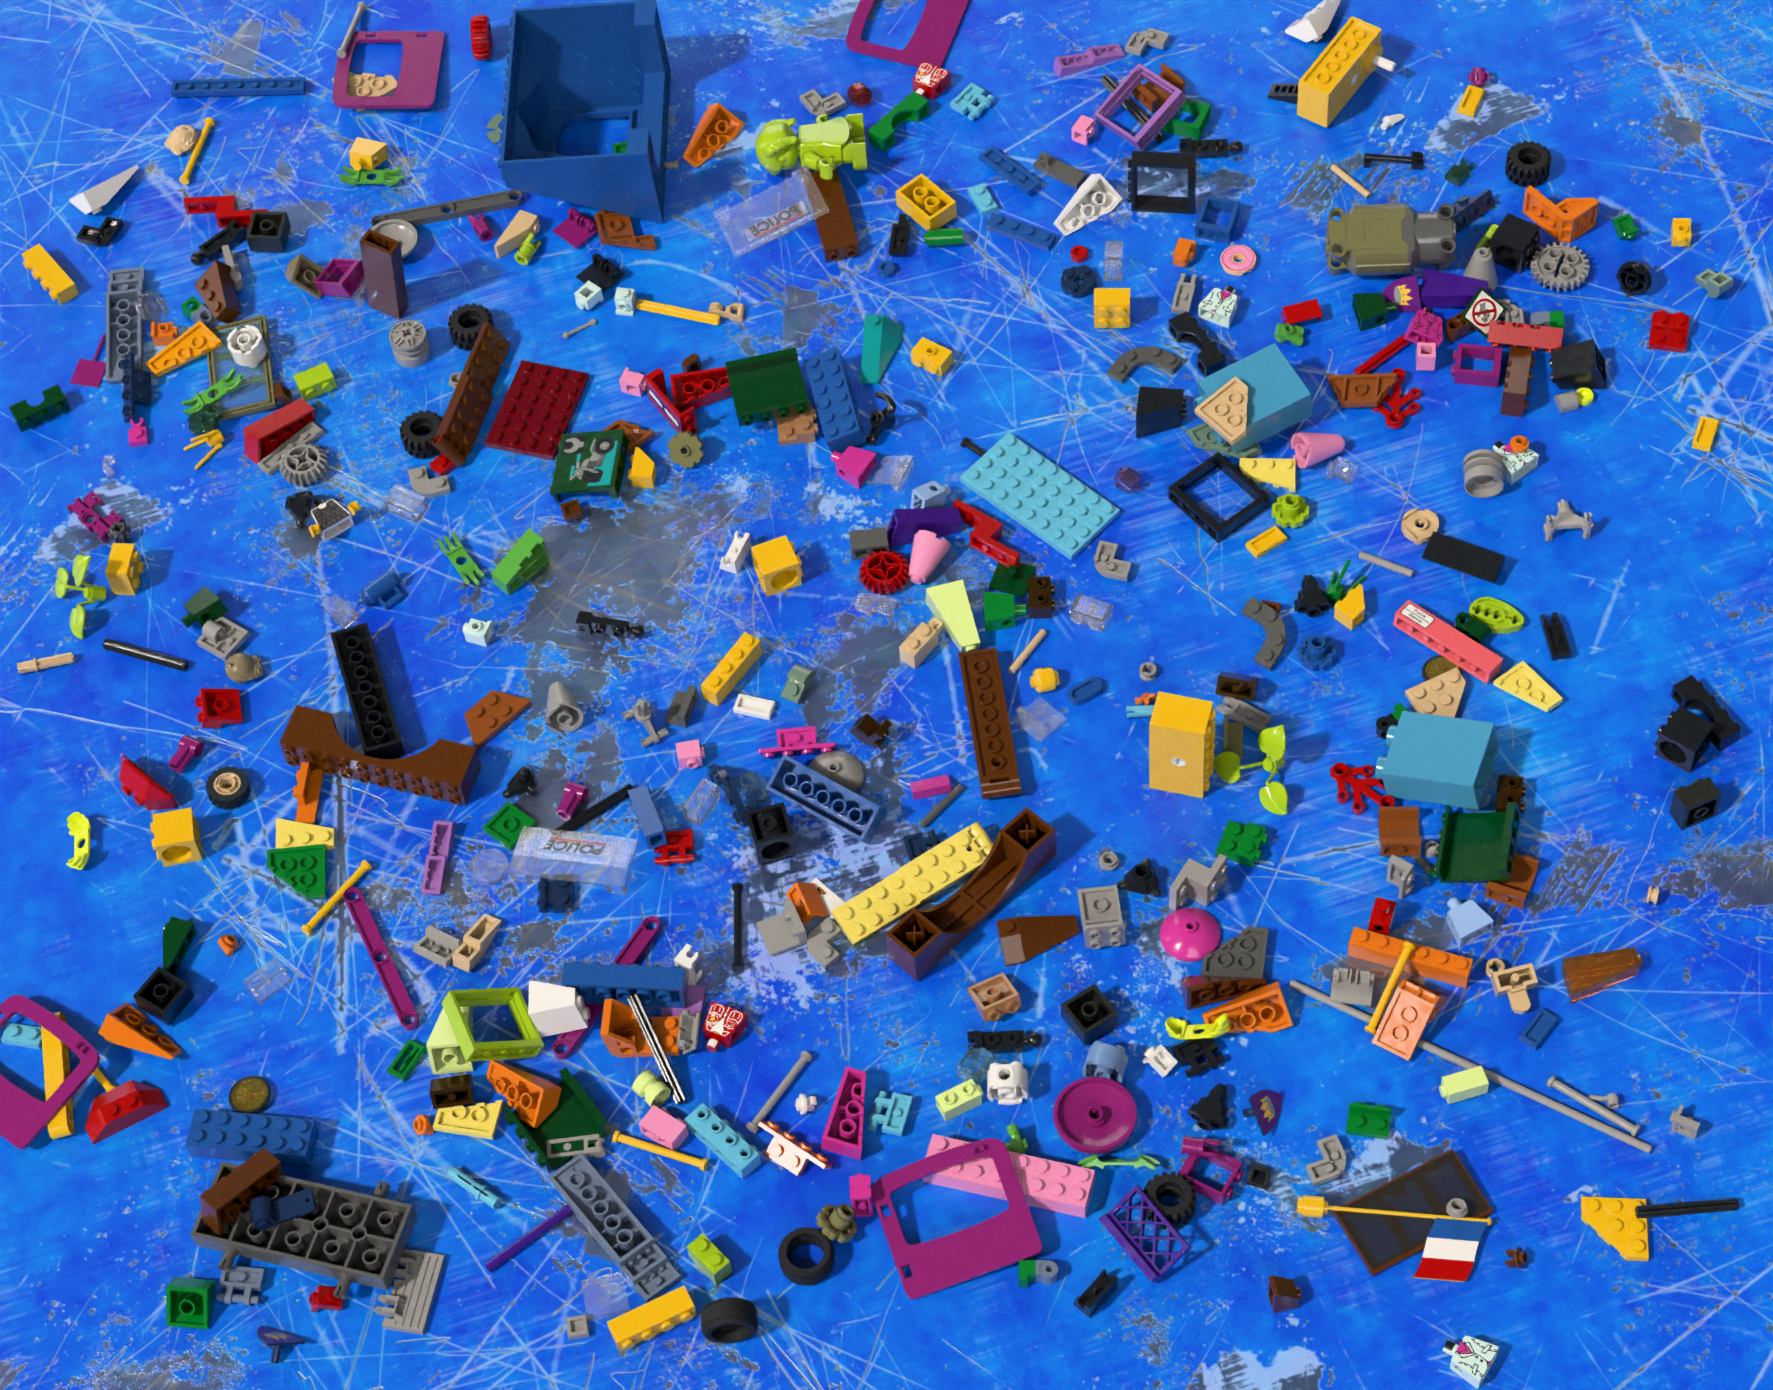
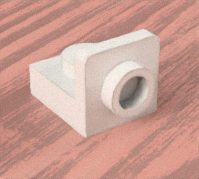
[1141,1045,1178,1077]

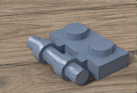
[217,1266,266,1306]

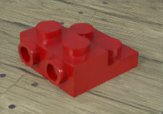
[1648,310,1690,353]
[195,688,243,728]

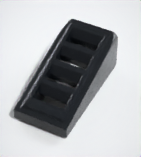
[1268,83,1298,104]

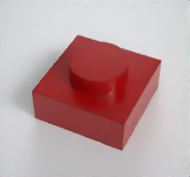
[429,454,455,476]

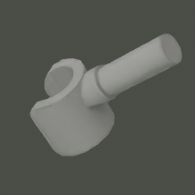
[1589,1093,1619,1109]

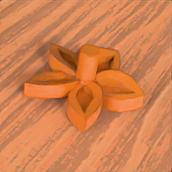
[1134,692,1157,705]

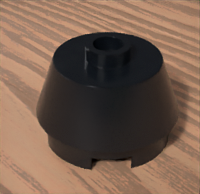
[1617,260,1653,295]

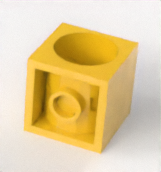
[751,535,804,597]
[150,807,203,867]

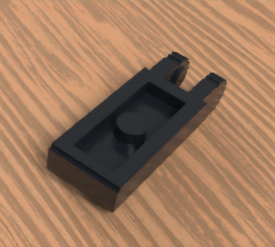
[1540,612,1571,660]

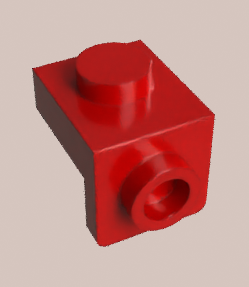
[309,1285,343,1313]

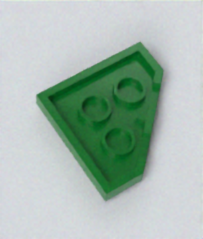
[267,844,327,900]

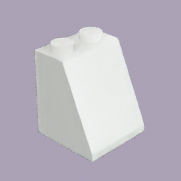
[528,981,591,1037]

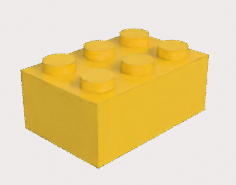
[895,173,957,231]

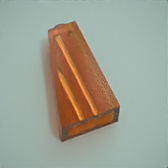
[1561,947,1642,1004]

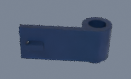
[250,1187,316,1230]

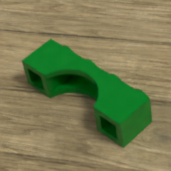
[868,91,930,152]

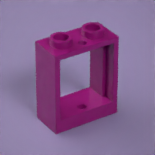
[314,258,365,297]
[1451,343,1502,388]
[1177,1144,1244,1205]

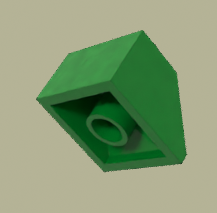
[166,1277,215,1329]

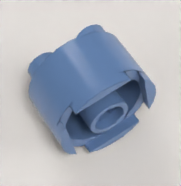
[1082,1041,1128,1085]

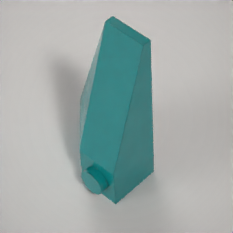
[860,314,903,385]

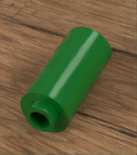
[924,227,963,247]

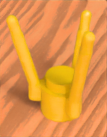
[183,429,224,470]

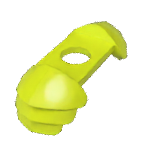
[66,812,91,870]
[1165,1013,1230,1040]

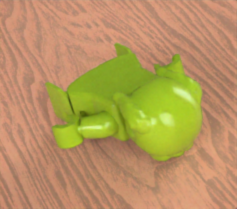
[755,113,868,180]

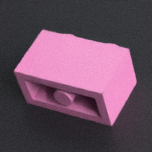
[639,1105,689,1151]

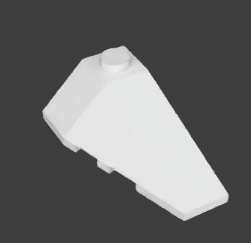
[1284,0,1341,43]
[69,165,139,214]
[1053,174,1123,236]

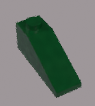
[163,916,197,975]

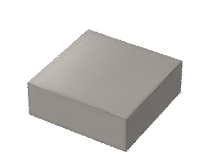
[566,1314,590,1340]

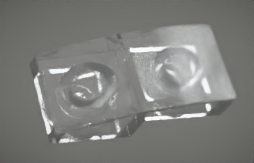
[854,593,896,617]
[321,594,360,628]

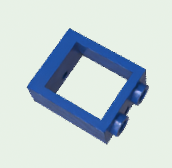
[1195,195,1240,244]

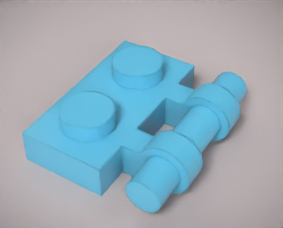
[950,83,994,121]
[868,1091,913,1136]

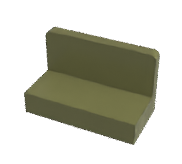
[1223,714,1244,760]

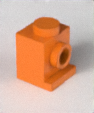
[1173,238,1196,268]
[151,322,179,347]

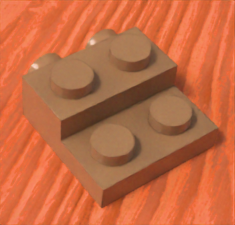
[776,404,818,446]
[967,972,1022,1023]

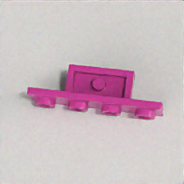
[758,726,836,758]

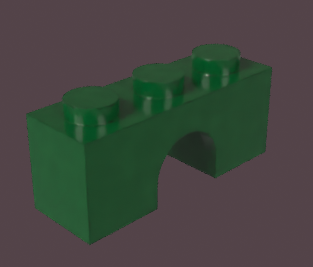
[9,384,70,432]

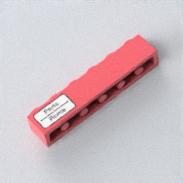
[1393,600,1503,684]

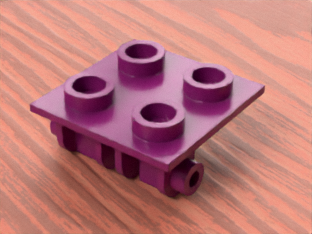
[552,208,598,249]

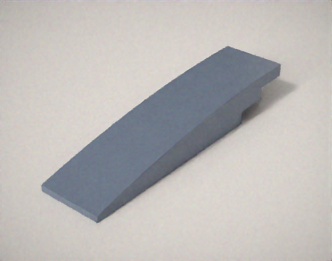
[106,267,146,383]
[548,1153,681,1303]

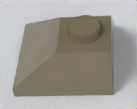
[285,254,328,300]

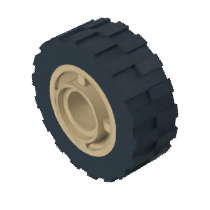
[206,766,251,810]

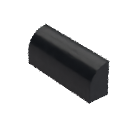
[1422,531,1505,584]

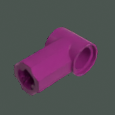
[168,735,204,773]
[556,781,589,820]

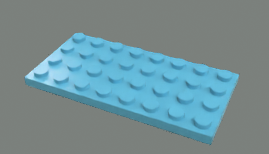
[960,432,1120,560]

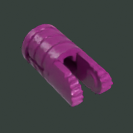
[468,213,494,242]
[1181,1135,1221,1159]

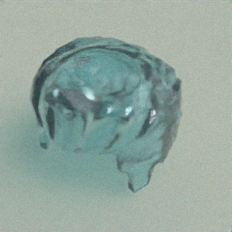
[956,1046,994,1084]

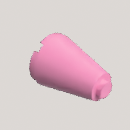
[1291,432,1345,469]
[908,530,950,584]

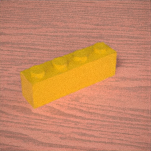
[22,244,79,305]
[700,632,762,706]
[607,1286,697,1352]

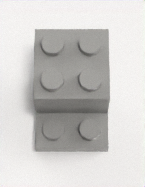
[1169,854,1228,911]

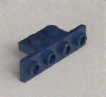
[1451,189,1495,234]
[122,353,151,423]

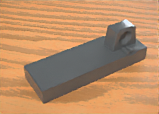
[1033,151,1086,189]

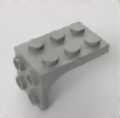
[1077,885,1126,949]

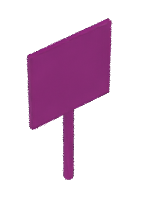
[70,334,106,388]

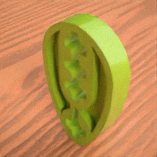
[1469,597,1524,634]

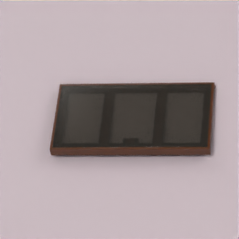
[1332,1149,1493,1276]

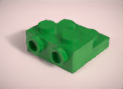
[1215,820,1269,868]

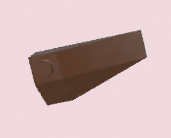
[996,915,1080,967]
[1180,975,1266,1011]

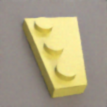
[1239,458,1295,493]
[1493,661,1563,713]
[276,818,335,850]
[433,1100,504,1140]

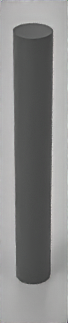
[919,784,964,828]

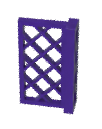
[1099,1185,1191,1283]

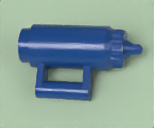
[356,570,404,610]

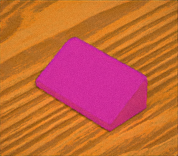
[910,775,952,800]

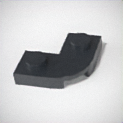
[76,216,124,246]

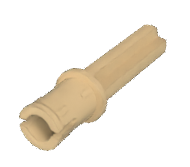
[17,652,75,674]

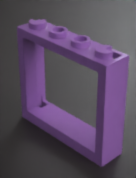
[1094,63,1187,151]

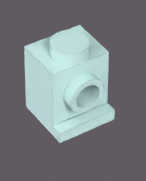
[574,280,604,310]
[614,287,637,316]
[463,618,494,647]

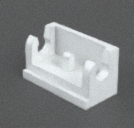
[719,531,752,574]
[674,944,703,985]

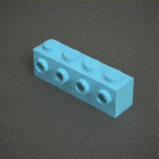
[685,1103,761,1179]

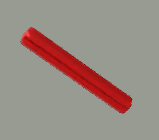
[1354,334,1410,374]

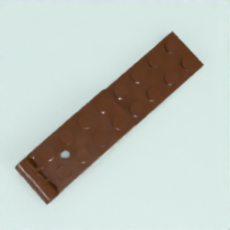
[432,322,511,467]
[958,647,1022,800]

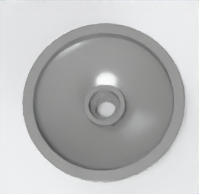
[371,219,418,258]
[808,751,864,793]

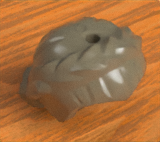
[225,653,263,684]

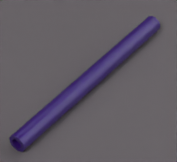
[484,1204,573,1272]

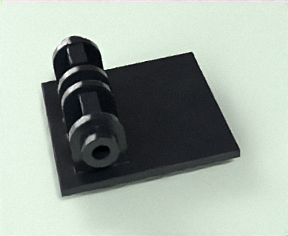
[576,253,626,294]

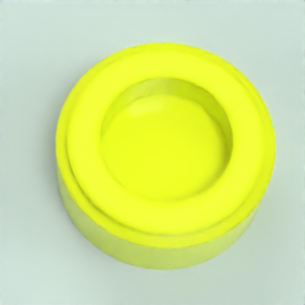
[1576,388,1594,406]

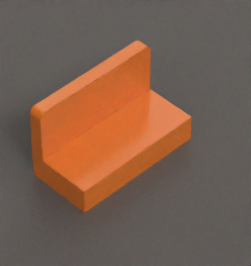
[786,882,828,926]

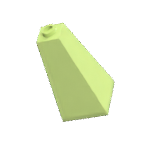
[925,580,980,652]
[426,1006,474,1075]

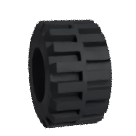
[1505,141,1551,188]
[448,303,495,351]
[399,410,442,459]
[1144,1171,1196,1230]

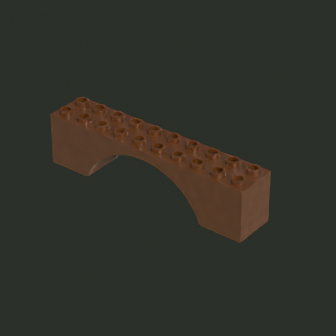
[279,705,482,806]
[886,807,1056,981]

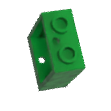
[1161,98,1211,140]

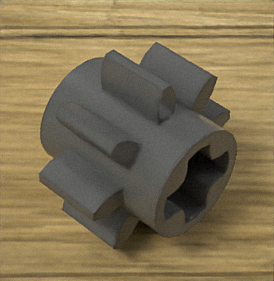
[108,522,131,543]

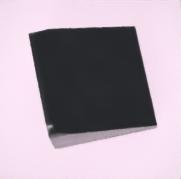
[1246,1163,1273,1190]

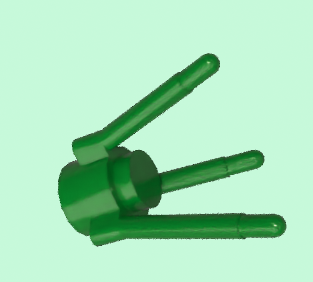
[1325,559,1366,603]

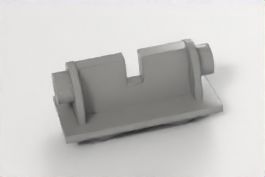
[677,1010,701,1055]

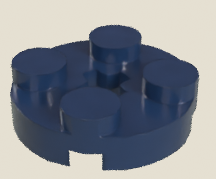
[1061,265,1096,298]

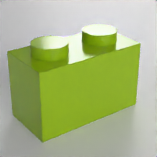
[293,362,337,401]
[686,1233,732,1285]

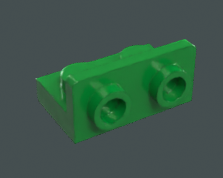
[1346,1102,1391,1140]

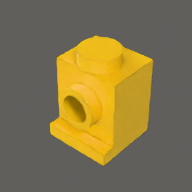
[1671,218,1691,247]

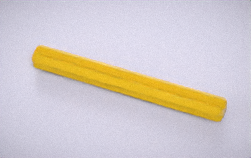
[636,299,721,325]

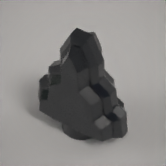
[1294,575,1333,617]
[1187,1083,1229,1131]

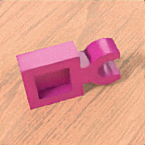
[128,417,148,447]

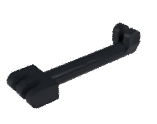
[1363,151,1424,170]

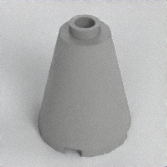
[1463,247,1498,292]
[545,682,583,733]

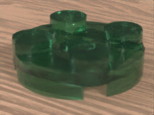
[188,403,223,437]

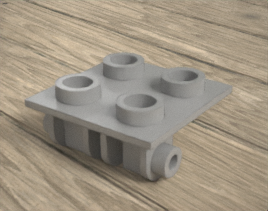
[1330,967,1375,1006]

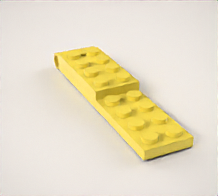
[831,822,994,946]

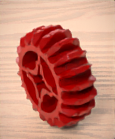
[470,15,493,61]
[859,548,909,596]

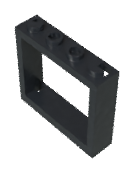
[1128,151,1196,214]
[1168,452,1269,543]

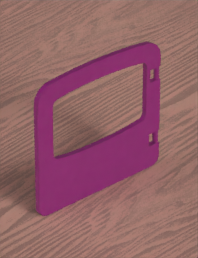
[846,0,970,68]
[333,31,445,109]
[0,995,100,1150]
[872,1138,1042,1300]

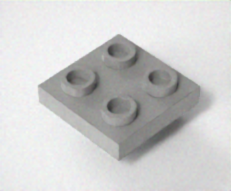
[196,616,250,662]

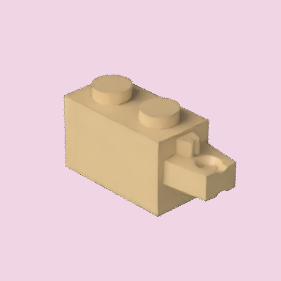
[899,617,944,669]

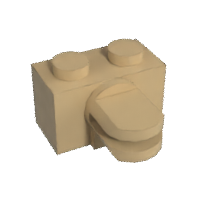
[1490,963,1538,1014]

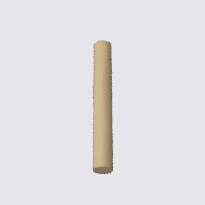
[1330,164,1372,199]
[1008,629,1047,674]

